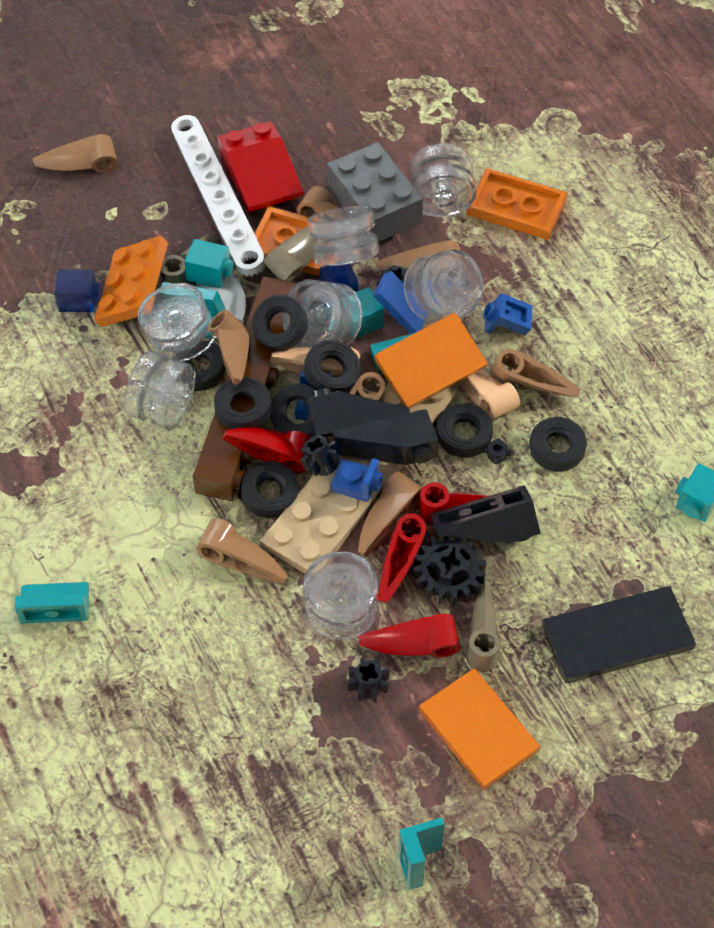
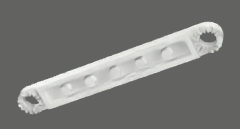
[171,115,265,277]

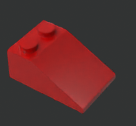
[217,121,304,212]

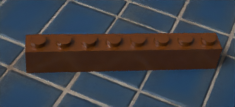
[192,277,303,501]

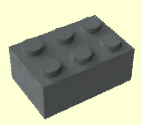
[327,142,423,245]

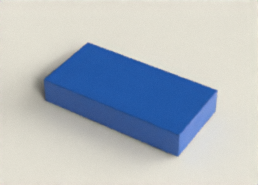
[373,271,430,334]

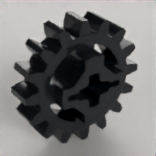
[413,536,486,605]

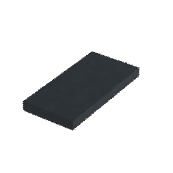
[542,586,696,684]

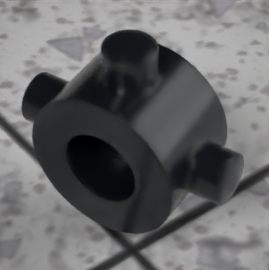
[483,438,511,464]

